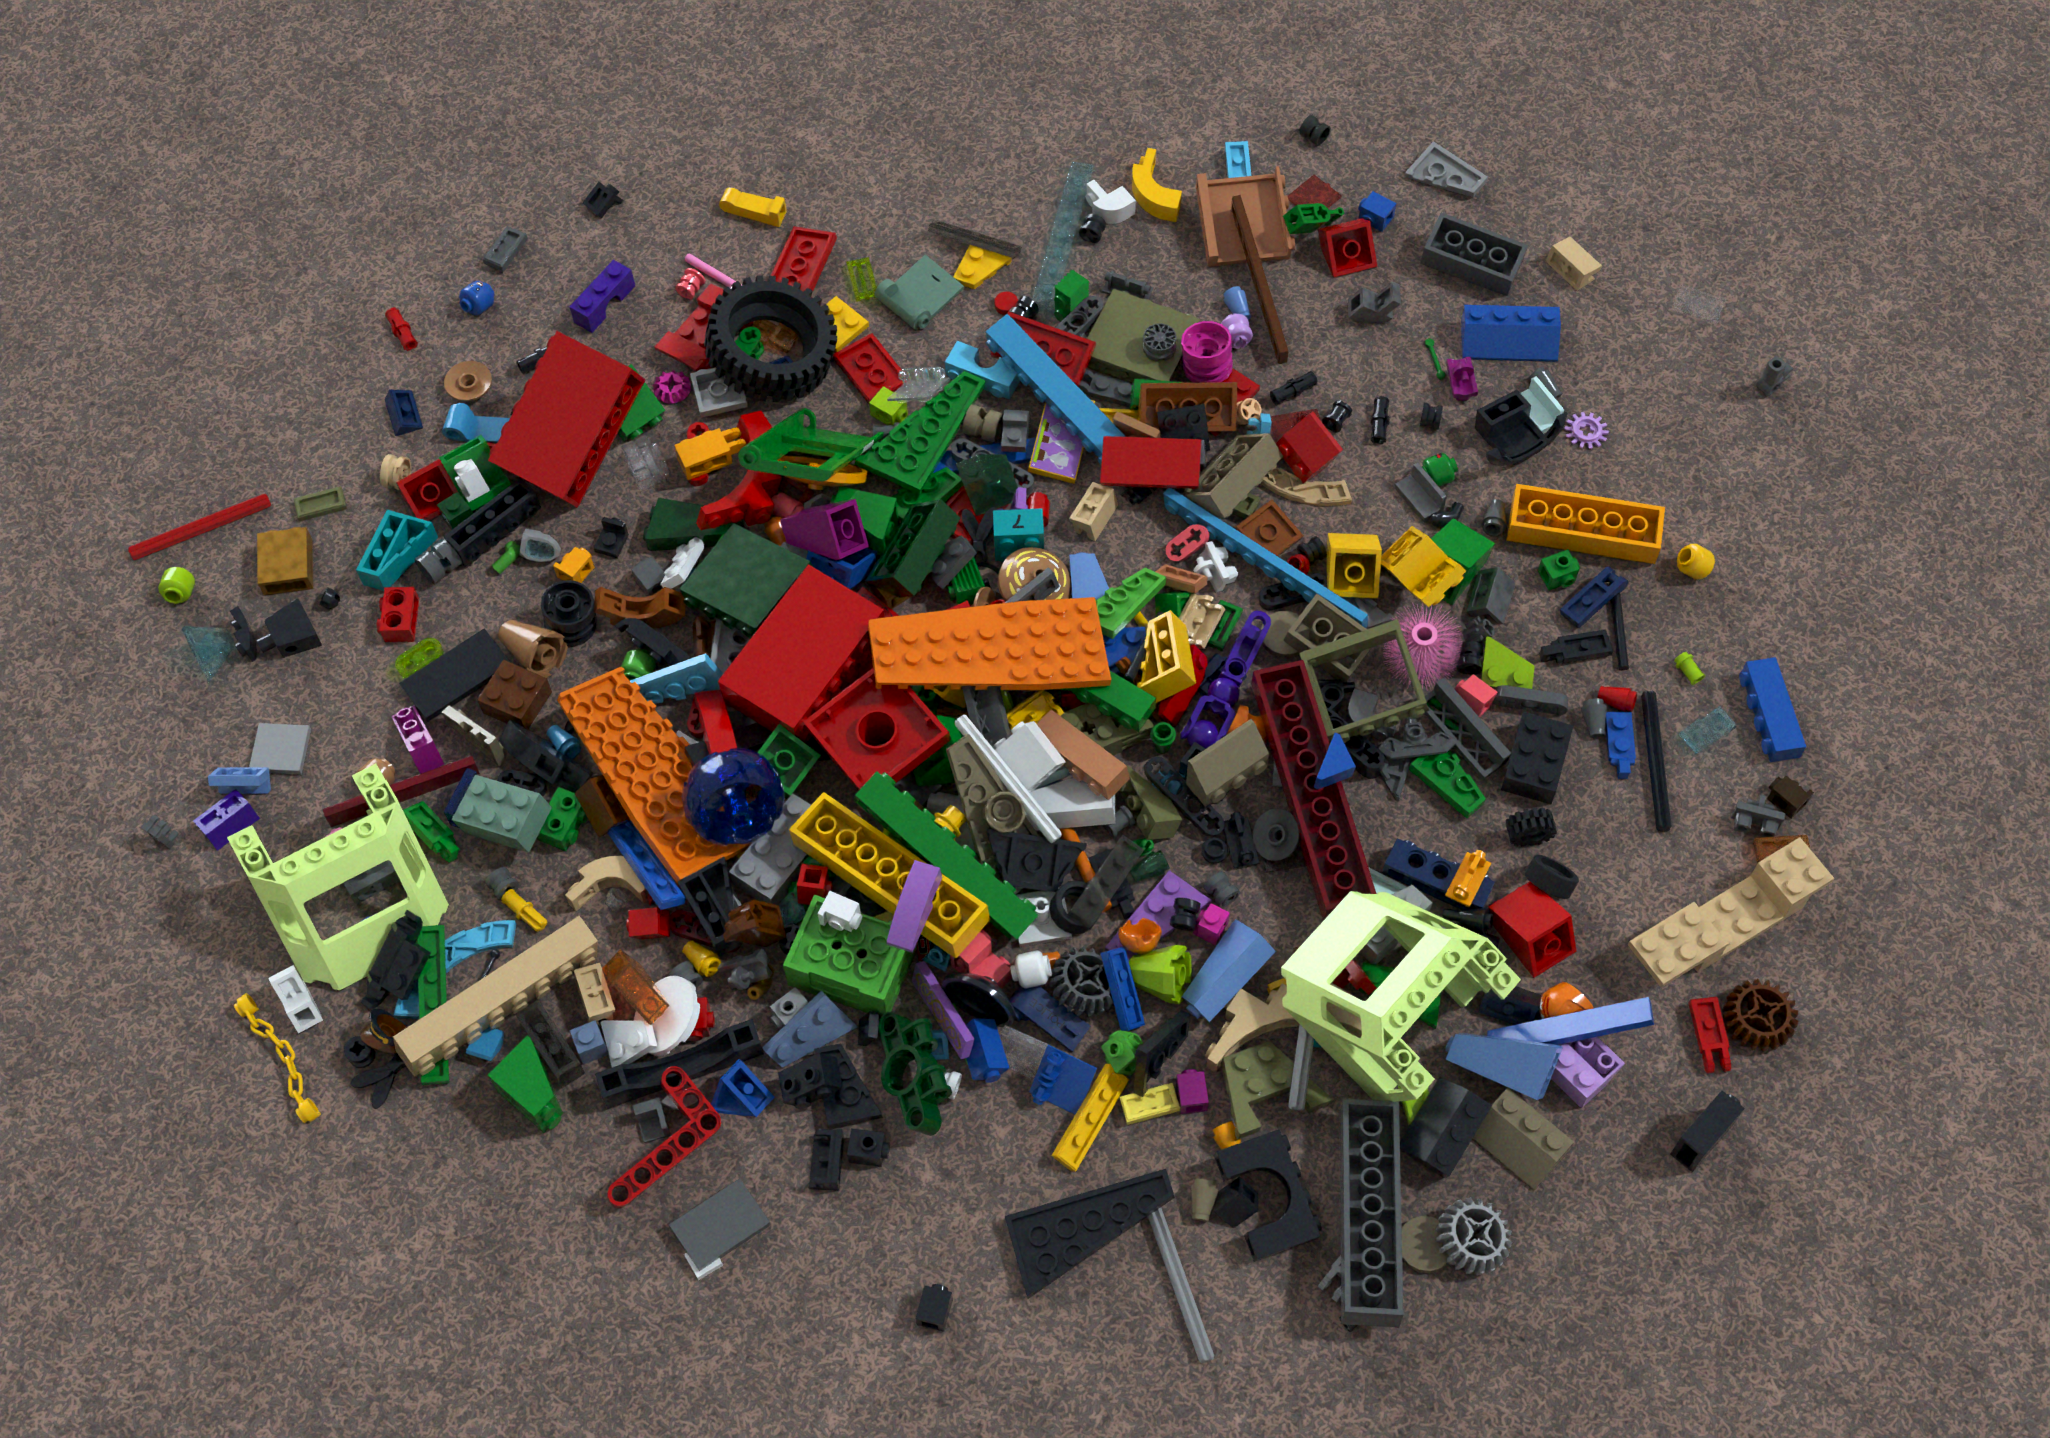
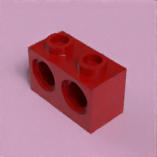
[377,587,419,642]

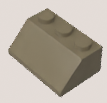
[1283,594,1371,683]
[1186,719,1269,807]
[1472,1087,1574,1191]

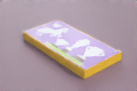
[1028,400,1095,484]

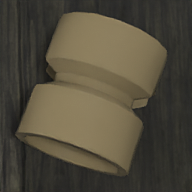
[963,404,1004,443]

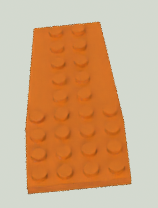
[868,597,1111,690]
[557,667,760,885]

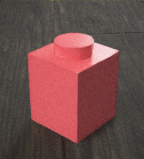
[1455,674,1498,717]

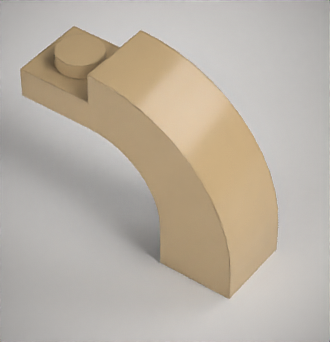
[565,856,649,911]

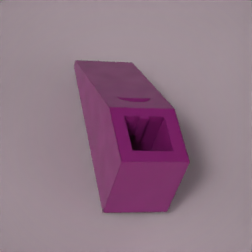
[391,705,444,774]

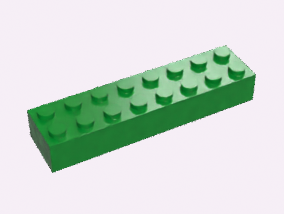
[854,771,1038,942]

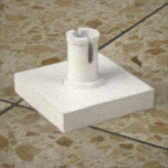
[1016,891,1072,947]

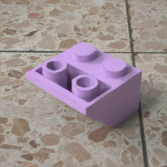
[1551,1037,1625,1108]

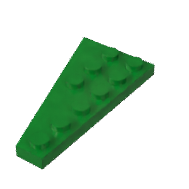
[855,371,986,495]

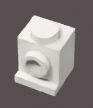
[454,459,490,502]
[817,891,862,932]

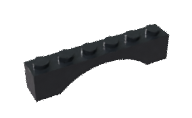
[595,1019,764,1109]

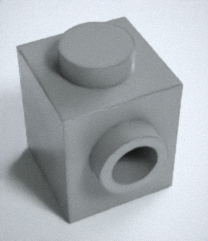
[770,987,809,1031]

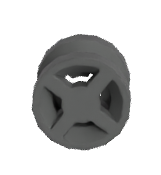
[485,867,519,900]
[669,961,703,988]

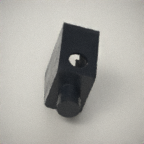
[256,599,322,658]

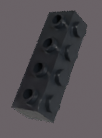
[444,478,541,567]

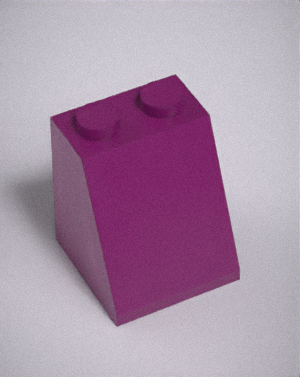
[780,499,869,560]

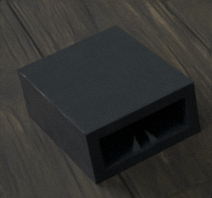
[1670,1091,1745,1172]

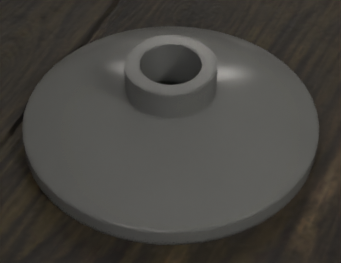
[1253,808,1300,861]

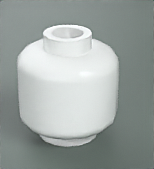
[1010,950,1052,989]

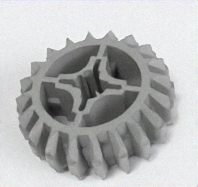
[1435,1197,1513,1275]

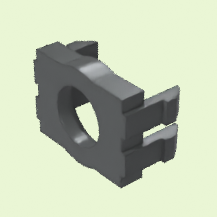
[141,815,179,849]

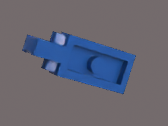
[1605,712,1636,779]

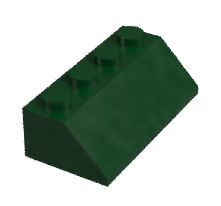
[866,499,960,598]

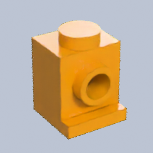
[553,547,595,583]

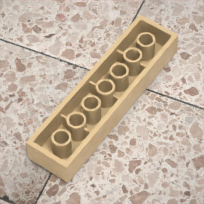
[393,916,598,1077]

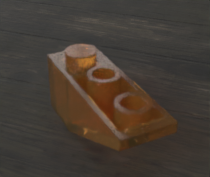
[602,950,670,1025]

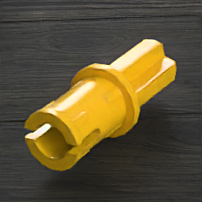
[501,889,548,932]

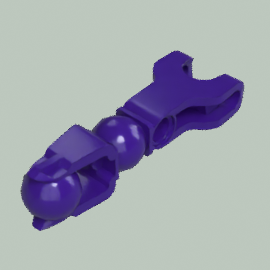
[1180,611,1271,749]

